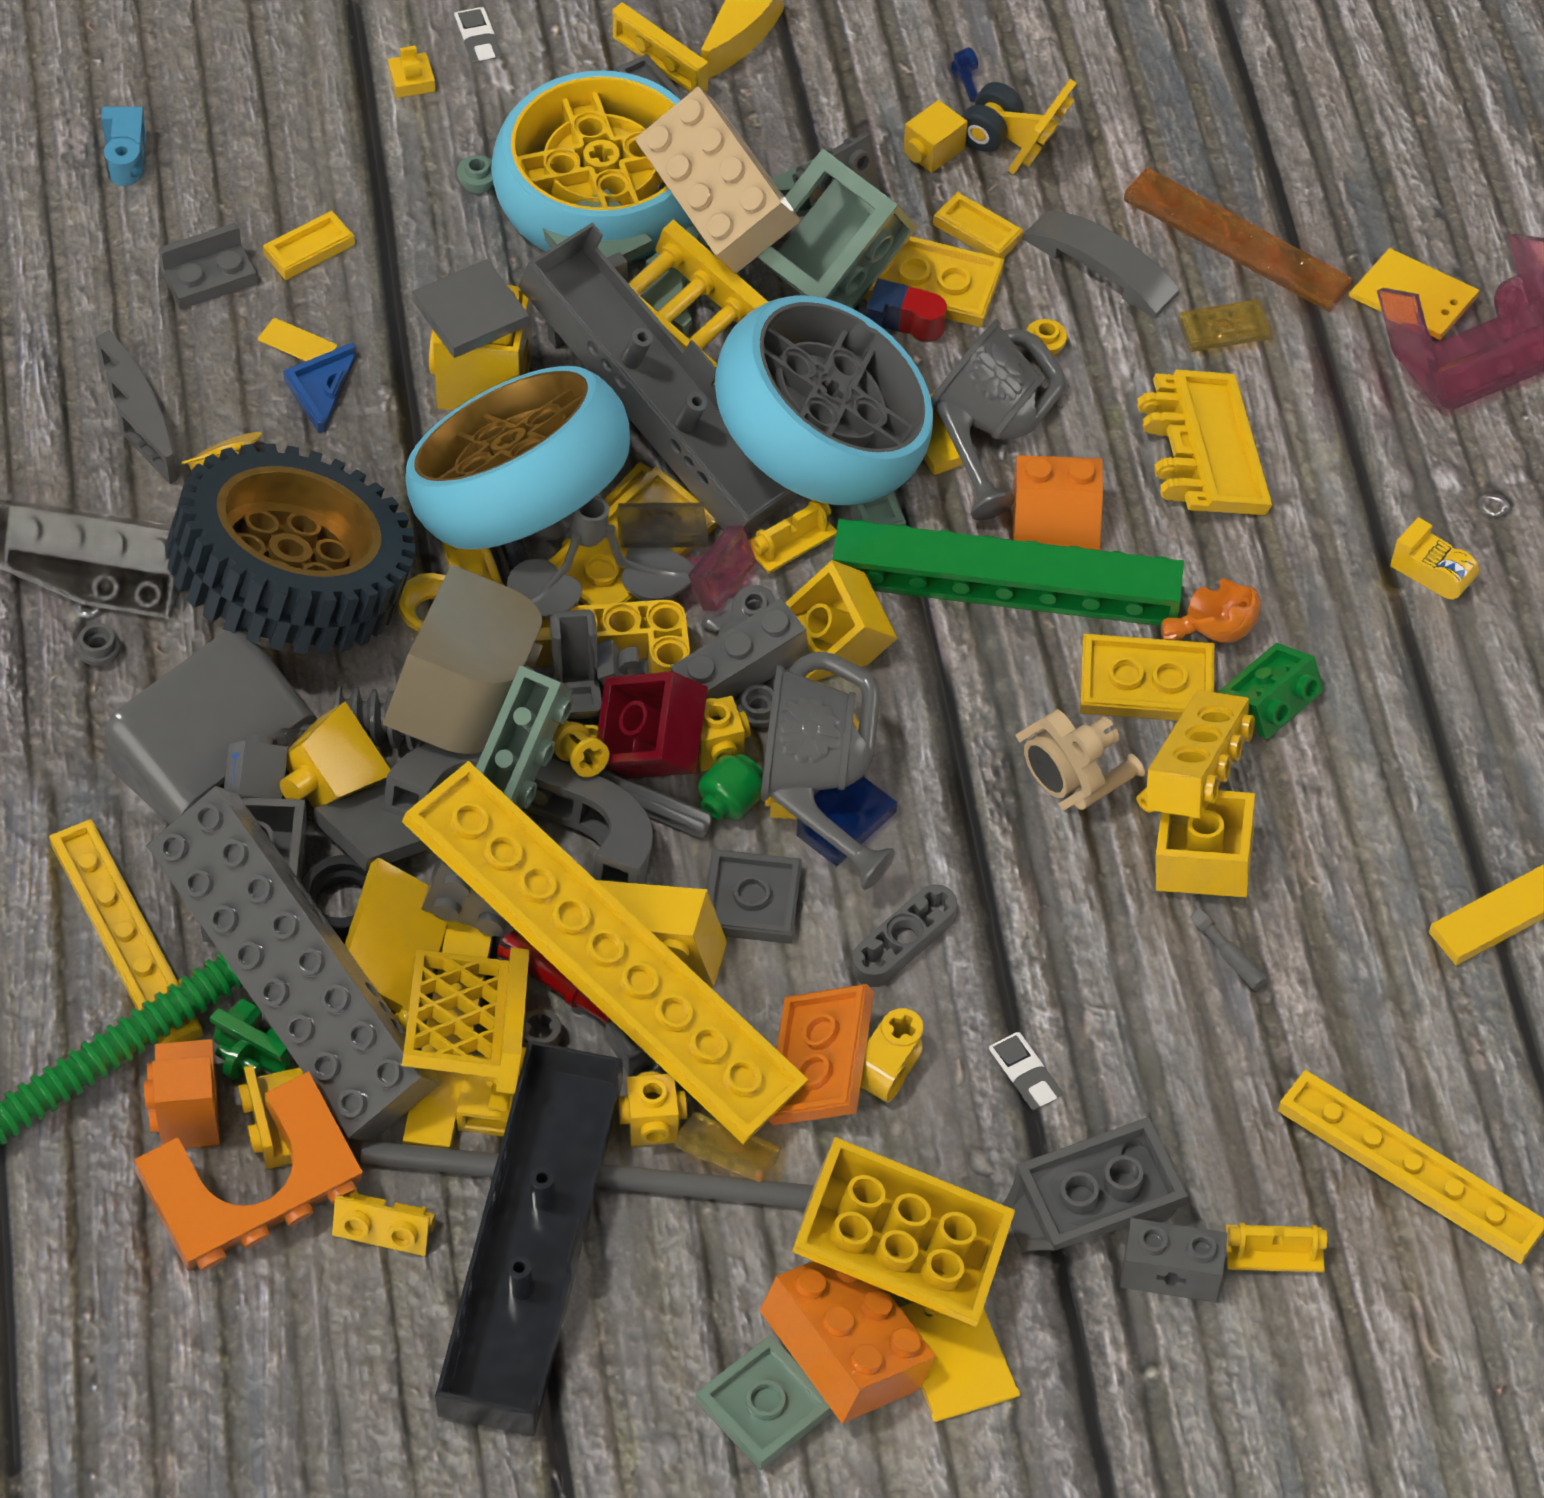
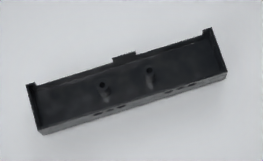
[435,1040,623,1437]

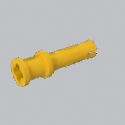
[552,720,609,777]

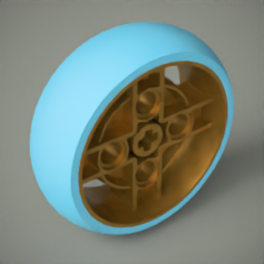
[406,366,630,549]

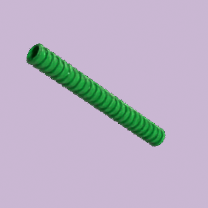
[0,952,243,1146]

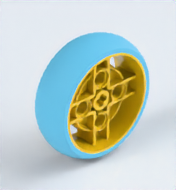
[491,71,693,262]

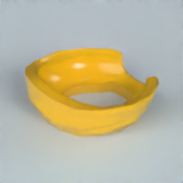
[398,573,446,632]

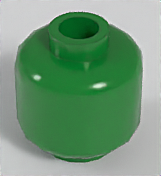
[698,754,763,821]

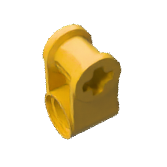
[860,1008,923,1103]

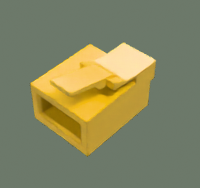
[456,1047,526,1137]

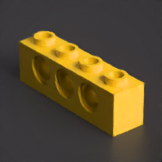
[1146,690,1255,819]

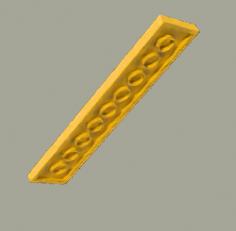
[402,761,808,1144]

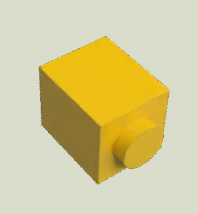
[903,100,968,173]

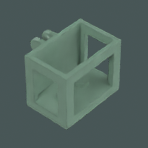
[756,148,918,309]

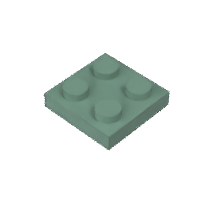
[695,1335,834,1471]

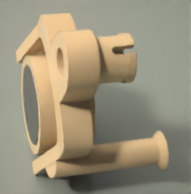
[1015,709,1145,811]

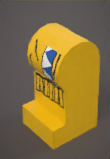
[1390,517,1480,600]

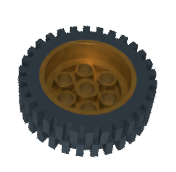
[165,444,416,654]

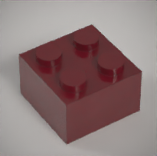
[597,671,708,779]

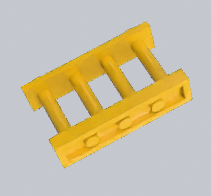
[628,219,768,385]

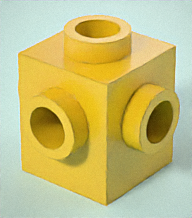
[698,696,751,772]
[618,1071,687,1147]

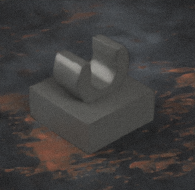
[597,639,649,686]

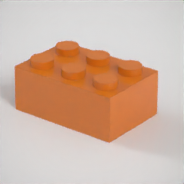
[759,1261,937,1424]

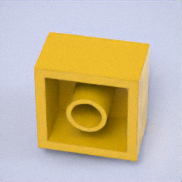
[1156,790,1255,897]

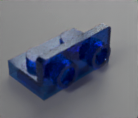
[796,775,898,867]

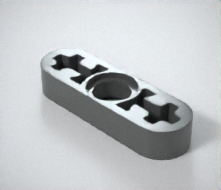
[852,884,957,987]

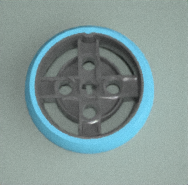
[715,295,933,505]

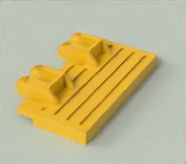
[1137,369,1272,515]

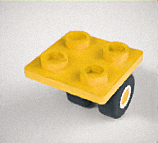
[962,78,1077,175]

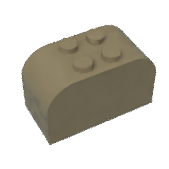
[382,564,543,754]

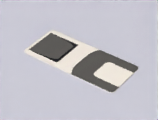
[454,7,502,62]
[989,1032,1063,1110]

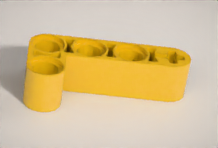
[535,600,690,673]

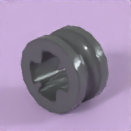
[522,1008,562,1048]

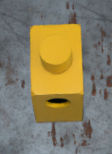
[280,701,391,808]

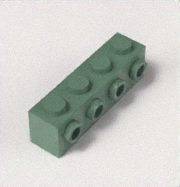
[476,666,573,810]

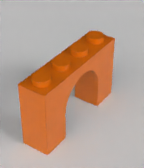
[134,1071,363,1271]

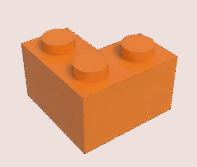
[144,1039,220,1148]

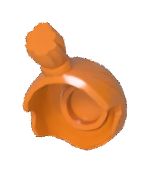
[1161,578,1261,643]

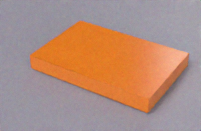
[768,984,874,1126]

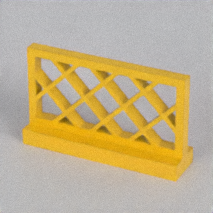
[402,947,529,1094]

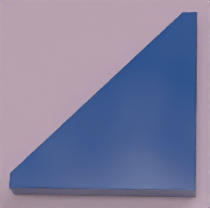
[283,342,357,433]

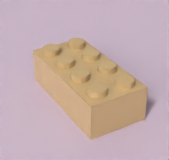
[635,86,801,274]

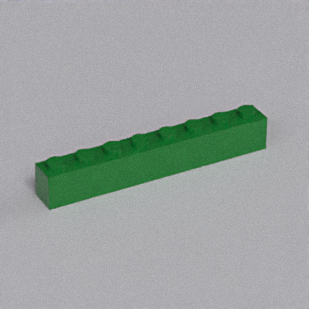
[832,519,1184,626]

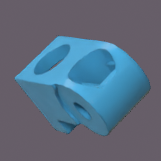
[101,107,147,186]

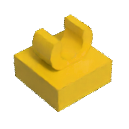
[388,45,435,98]

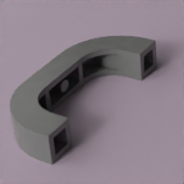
[383,743,653,884]

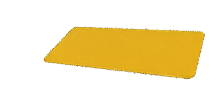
[258,318,337,361]

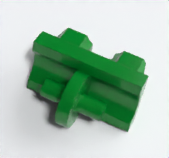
[210,998,291,1080]

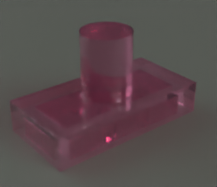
[686,525,757,611]

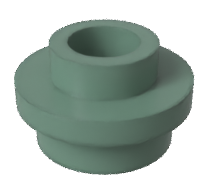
[457,155,493,193]

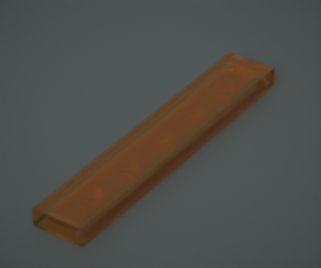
[1124,167,1353,312]

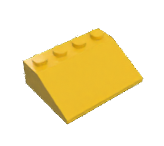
[792,1137,1015,1327]

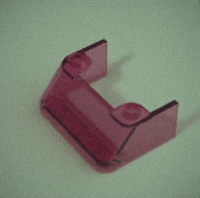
[1377,234,1544,409]

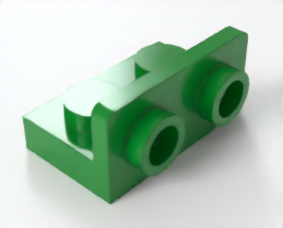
[1218,643,1324,739]

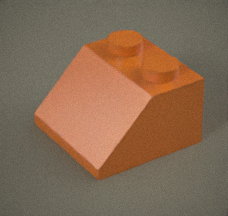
[1013,455,1103,550]

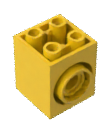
[429,285,533,410]

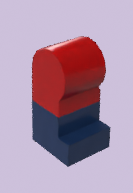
[866,278,947,342]

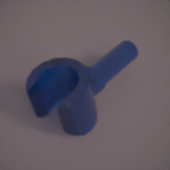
[951,47,978,102]

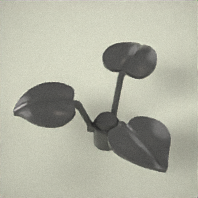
[507,496,701,619]

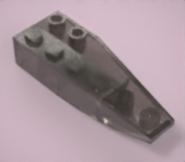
[0,499,180,619]

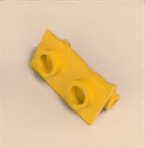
[743,500,837,574]
[332,1191,436,1256]
[1225,1222,1327,1272]

